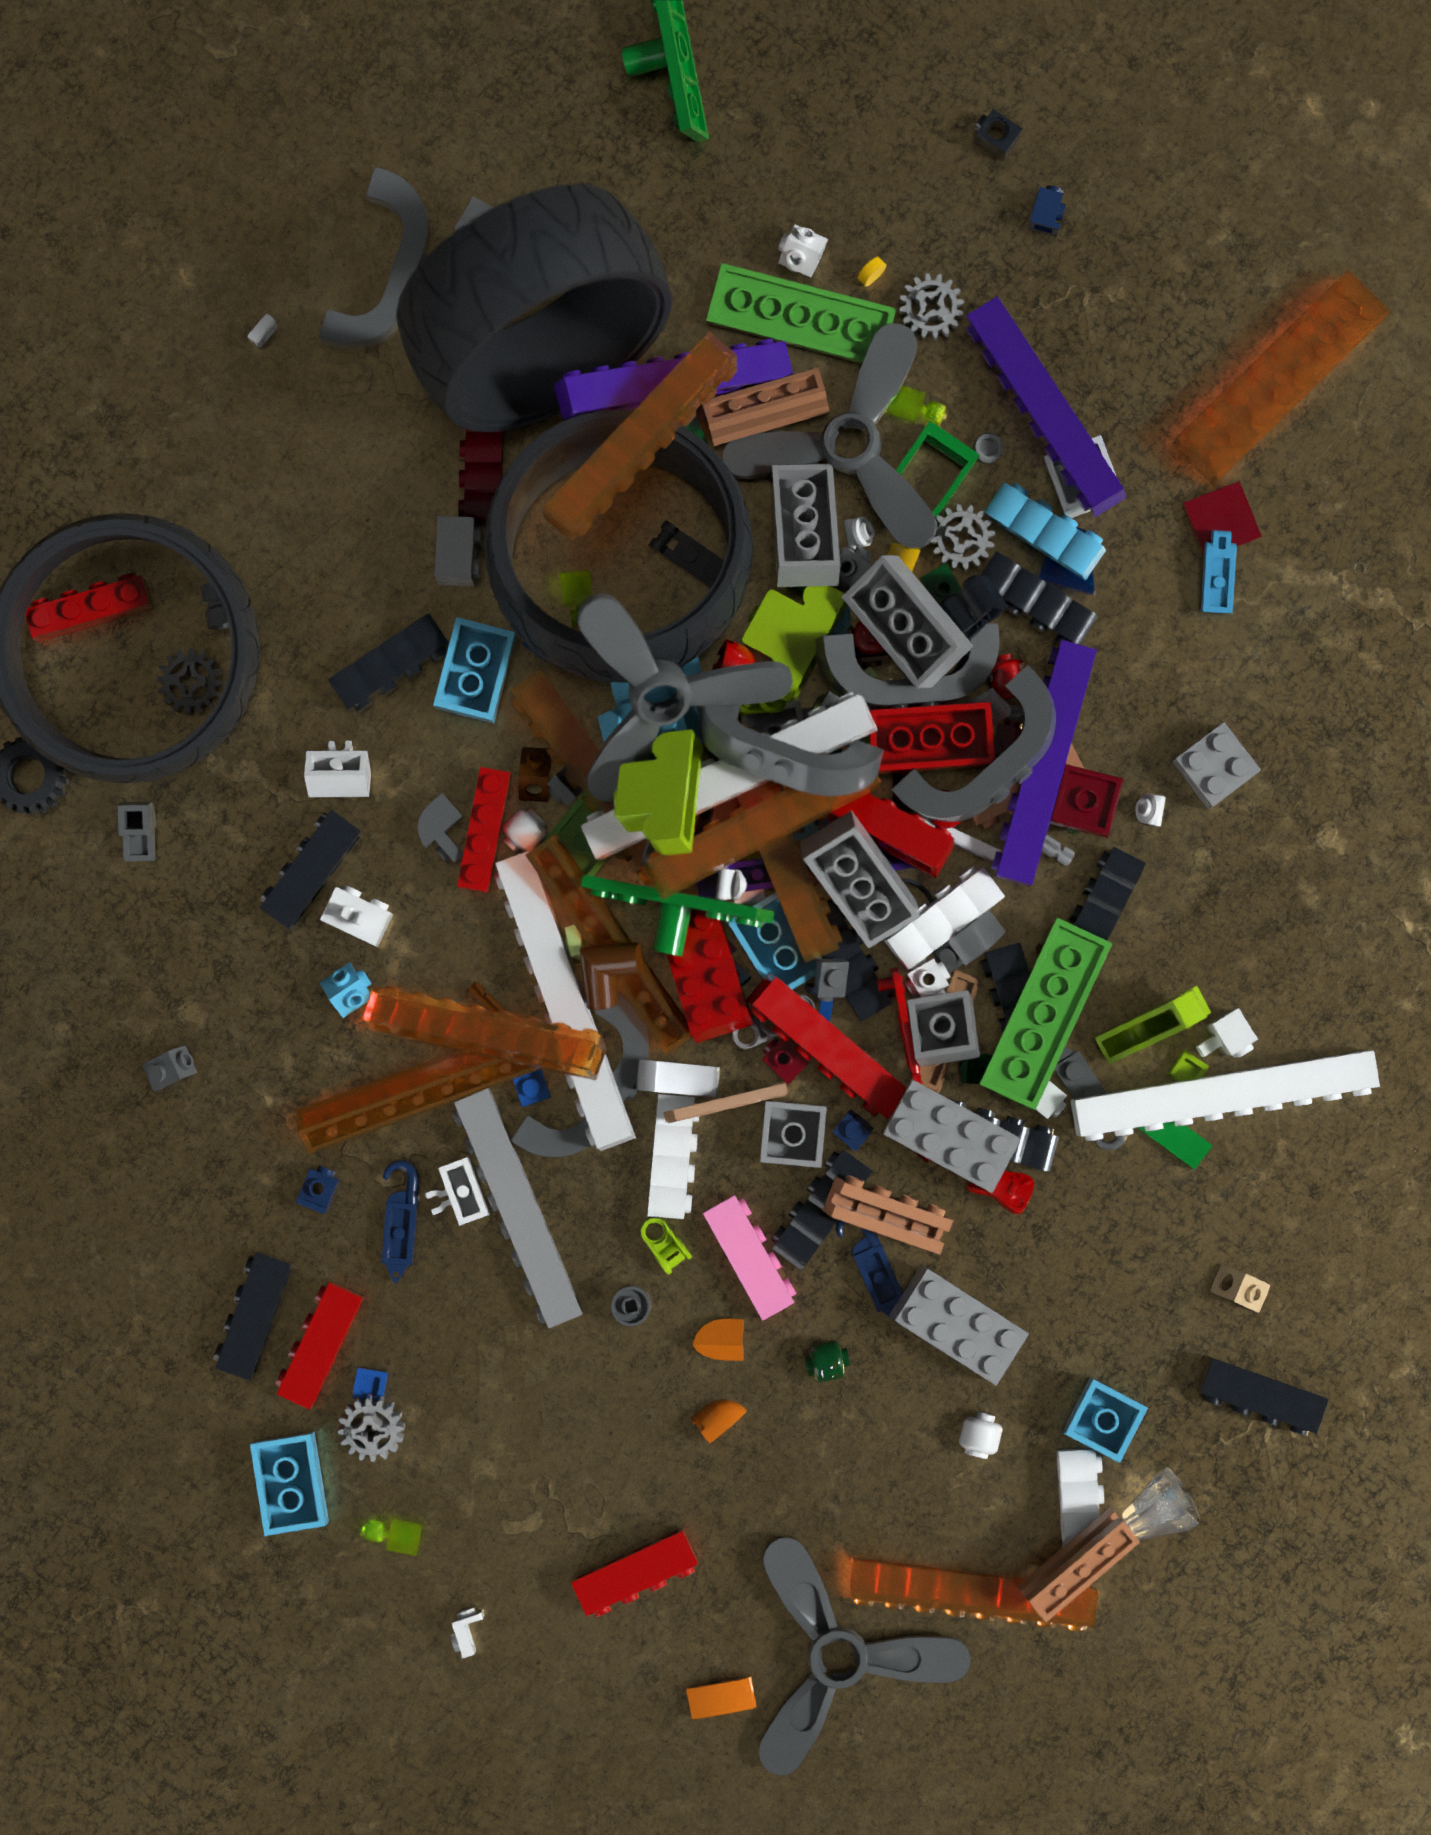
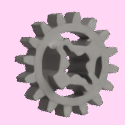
[898,273,964,341]
[929,504,995,571]
[156,648,224,715]
[338,1394,405,1462]

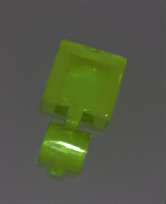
[887,385,947,425]
[559,570,593,630]
[362,1518,422,1556]

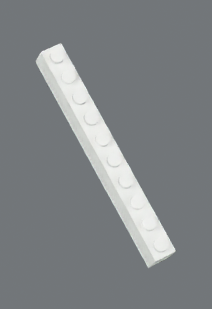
[580,692,878,860]
[494,851,636,1151]
[1070,1050,1380,1141]

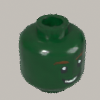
[804,1340,850,1383]

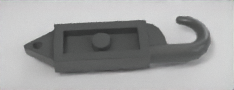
[1054,1047,1127,1150]

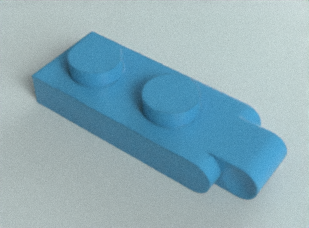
[1200,530,1237,613]

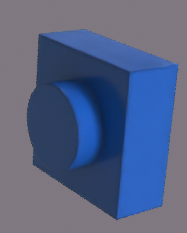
[512,1069,551,1107]
[352,1367,388,1401]

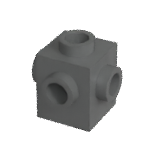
[838,546,875,591]

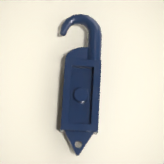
[381,1160,419,1284]
[836,1220,903,1324]

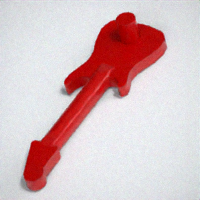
[877,967,923,1084]
[913,1150,1035,1214]

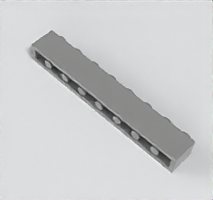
[452,1088,583,1329]

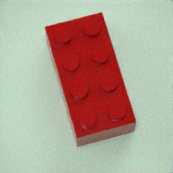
[868,702,995,774]
[656,909,754,1043]

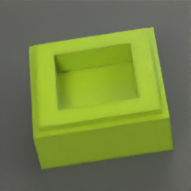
[1166,1049,1210,1082]

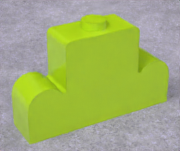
[742,586,848,702]
[613,729,703,855]
[1095,986,1211,1065]

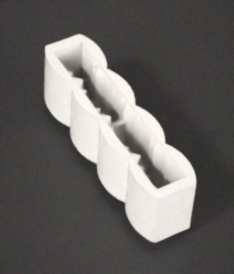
[884,866,1005,970]
[648,1094,699,1219]
[1057,1448,1104,1548]

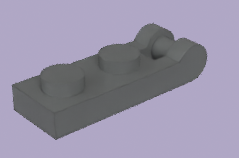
[648,520,724,589]

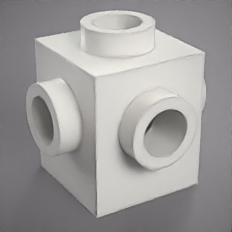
[777,225,828,277]
[905,958,950,998]

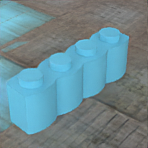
[984,482,1106,580]

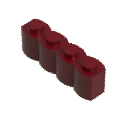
[458,427,504,526]

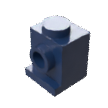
[1028,185,1066,236]
[831,1109,874,1152]
[296,1165,340,1214]

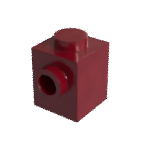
[993,720,1023,758]
[761,1038,809,1085]

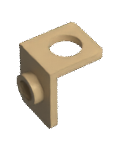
[1210,1264,1270,1312]

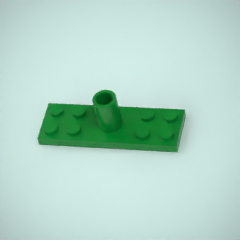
[622,0,709,143]
[581,875,775,956]

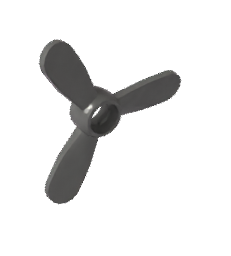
[723,323,937,550]
[577,594,793,802]
[759,1537,971,1776]

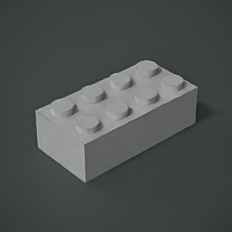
[770,464,840,587]
[842,555,973,688]
[800,810,920,948]
[882,1079,1021,1193]
[889,1264,1029,1386]

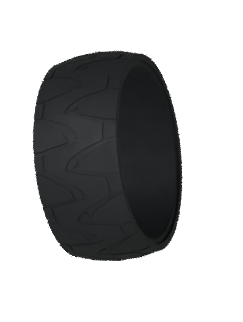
[396,184,672,432]
[485,410,753,683]
[0,513,260,783]

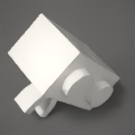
[304,741,371,797]
[320,885,393,947]
[1195,1008,1258,1058]
[425,1157,490,1226]

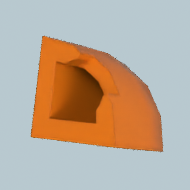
[693,1319,744,1361]
[691,1399,747,1444]

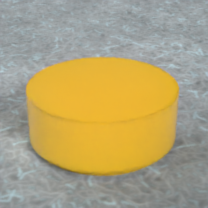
[858,257,887,286]

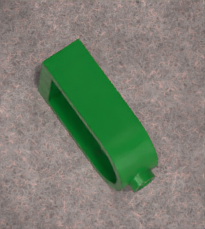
[896,421,980,519]

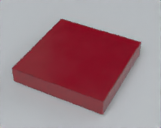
[1182,481,1262,558]
[1049,764,1124,838]

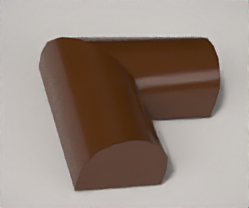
[579,942,644,1010]

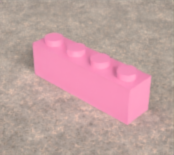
[703,1195,797,1321]

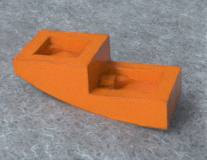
[686,1677,757,1719]

